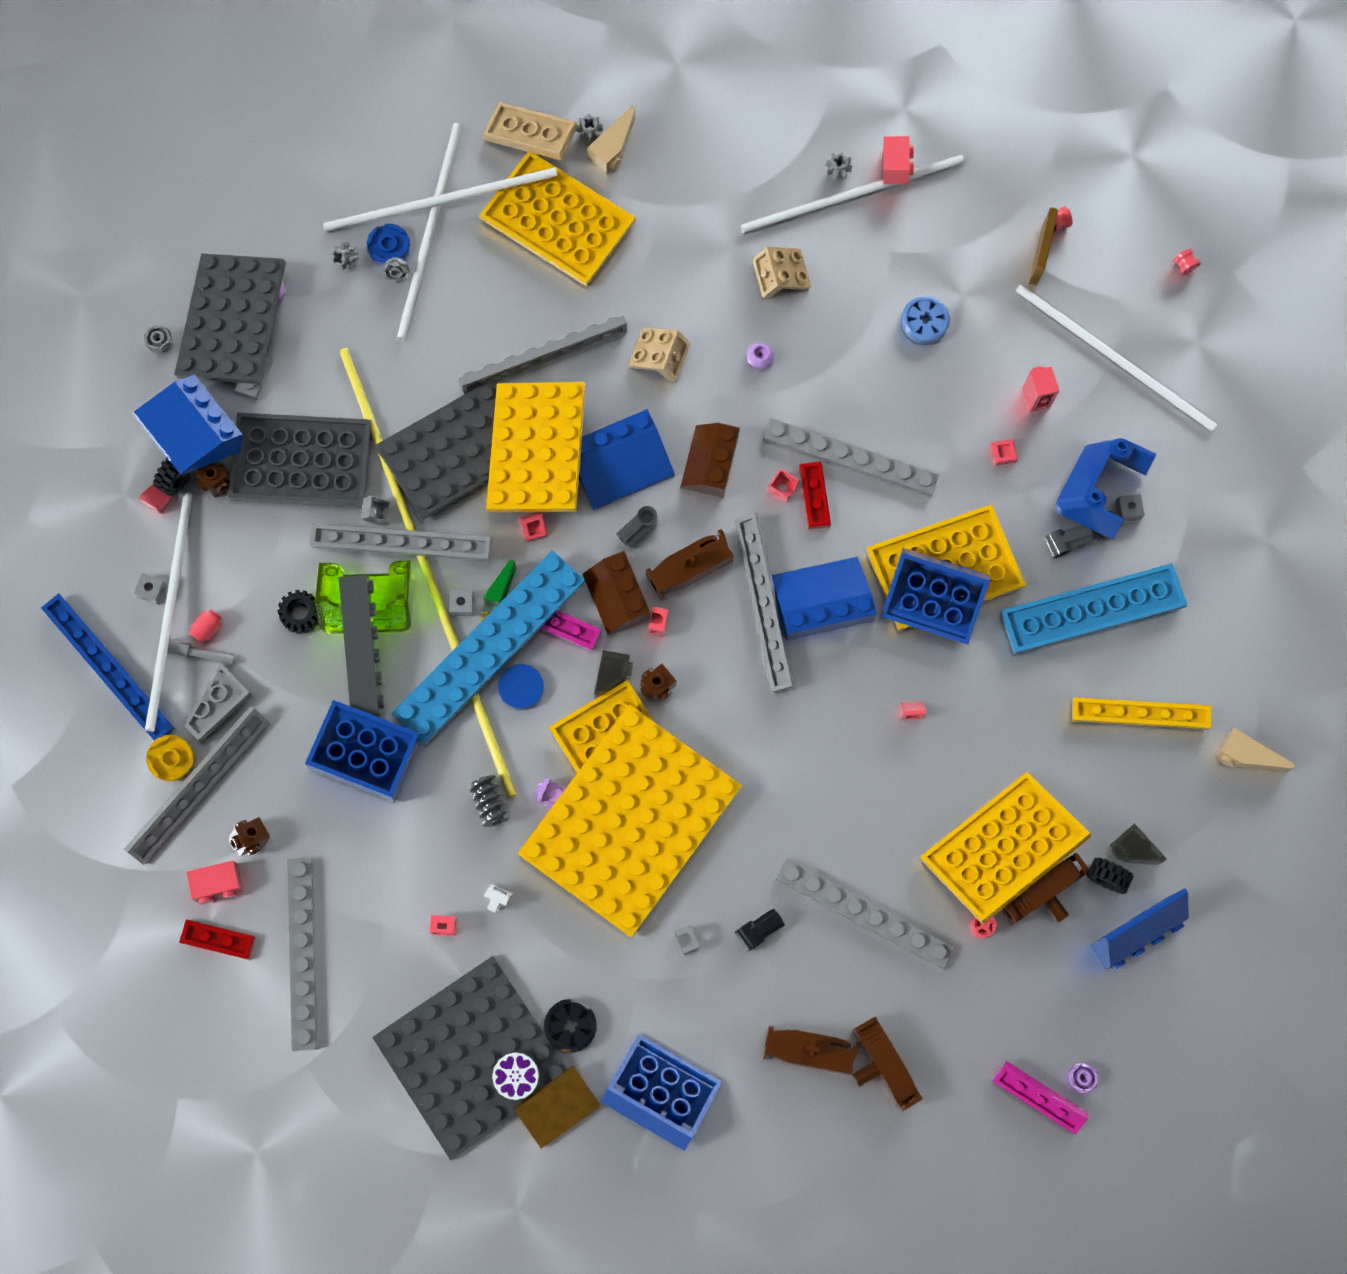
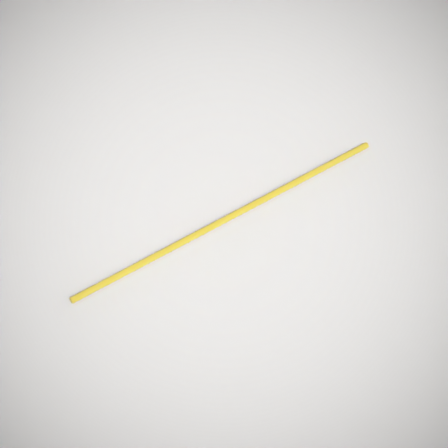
[339,348,517,798]

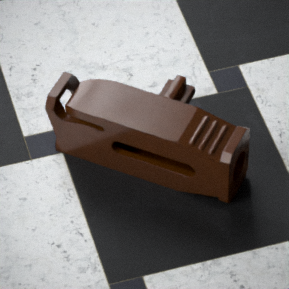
[646,529,734,600]
[1001,852,1090,925]
[852,1016,923,1111]
[763,1025,860,1075]

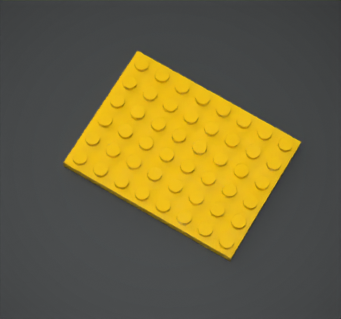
[517,704,742,938]

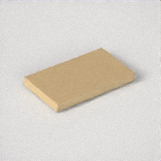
[482,102,578,160]

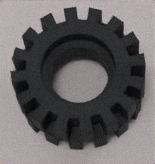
[153,457,191,497]
[277,590,322,634]
[1087,857,1134,894]

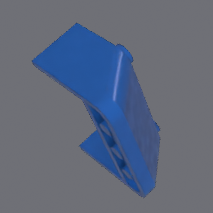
[1055,438,1157,540]

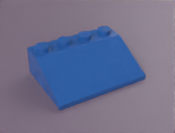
[134,375,243,476]
[579,409,675,510]
[881,548,990,645]
[772,556,877,641]
[305,700,420,803]
[1090,888,1189,970]
[601,1034,722,1151]

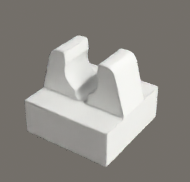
[484,884,514,913]

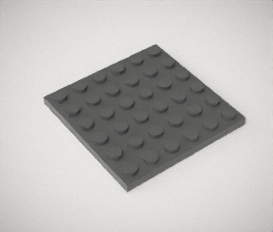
[372,956,567,1160]

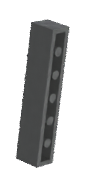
[338,575,385,715]

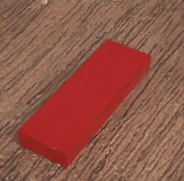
[799,461,831,530]
[179,919,256,960]

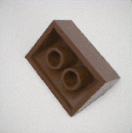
[680,423,740,498]
[583,551,650,635]

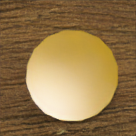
[146,735,194,781]

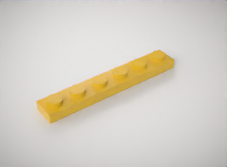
[1072,697,1211,730]

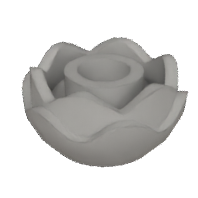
[382,257,410,282]
[144,325,172,352]

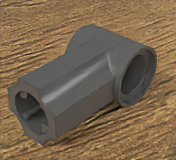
[616,506,658,549]
[1044,525,1093,558]

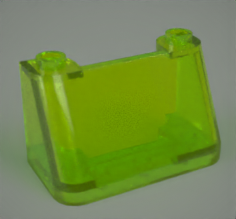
[315,560,412,634]

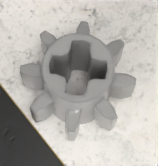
[576,114,603,143]
[825,152,852,180]
[331,242,359,270]

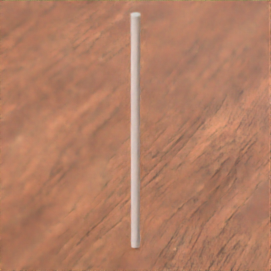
[397,123,462,341]
[741,155,964,233]
[323,168,557,232]
[1016,285,1217,432]
[145,493,193,732]

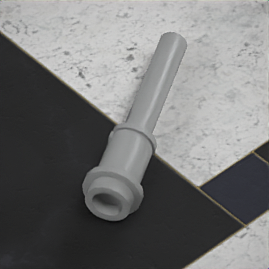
[167,637,235,665]

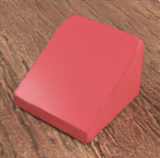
[138,483,171,513]
[519,512,548,541]
[900,702,926,720]

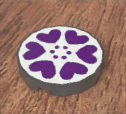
[491,1052,540,1101]

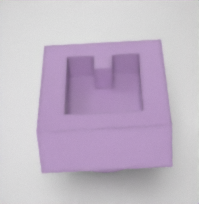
[534,777,566,808]

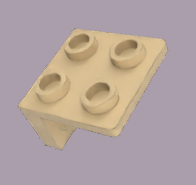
[752,247,811,298]
[628,328,691,382]

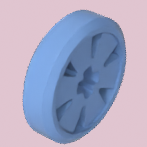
[901,296,950,344]

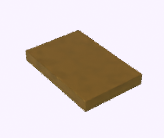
[1029,207,1058,286]
[513,1065,601,1149]

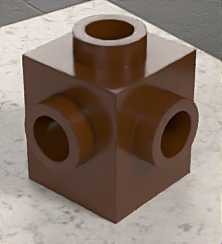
[195,462,230,498]
[640,664,677,702]
[229,817,270,857]

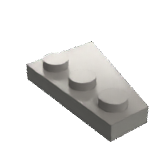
[184,663,252,743]

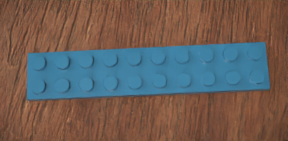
[391,550,586,746]

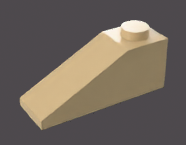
[588,106,635,174]
[1215,728,1295,773]

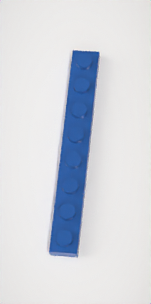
[41,593,175,741]

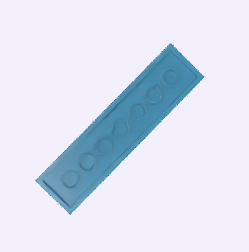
[1000,563,1187,655]

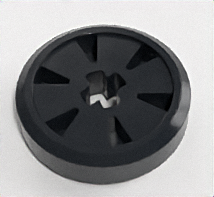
[544,999,597,1053]

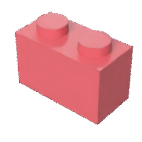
[883,136,914,184]
[1022,366,1060,412]
[187,860,243,904]

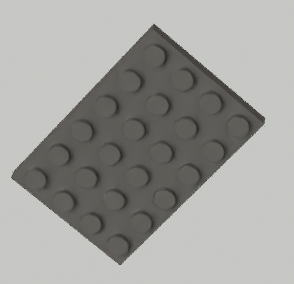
[174,253,286,384]
[375,380,496,520]
[228,412,371,507]

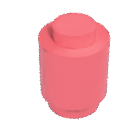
[188,609,222,644]

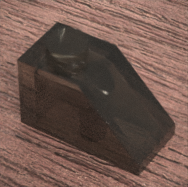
[594,650,634,699]
[1109,823,1167,865]

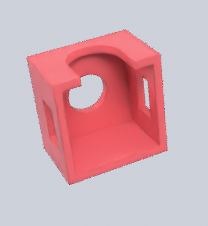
[768,468,799,503]
[648,607,668,637]
[430,915,457,936]

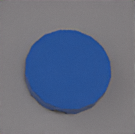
[366,223,411,266]
[498,664,544,710]

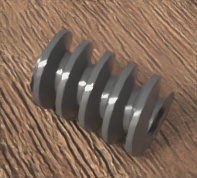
[469,775,509,827]

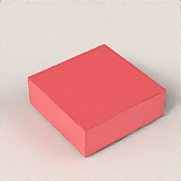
[990,439,1018,466]

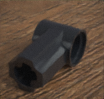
[735,908,785,952]

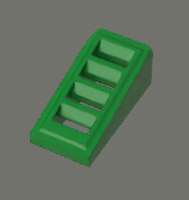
[483,560,517,607]

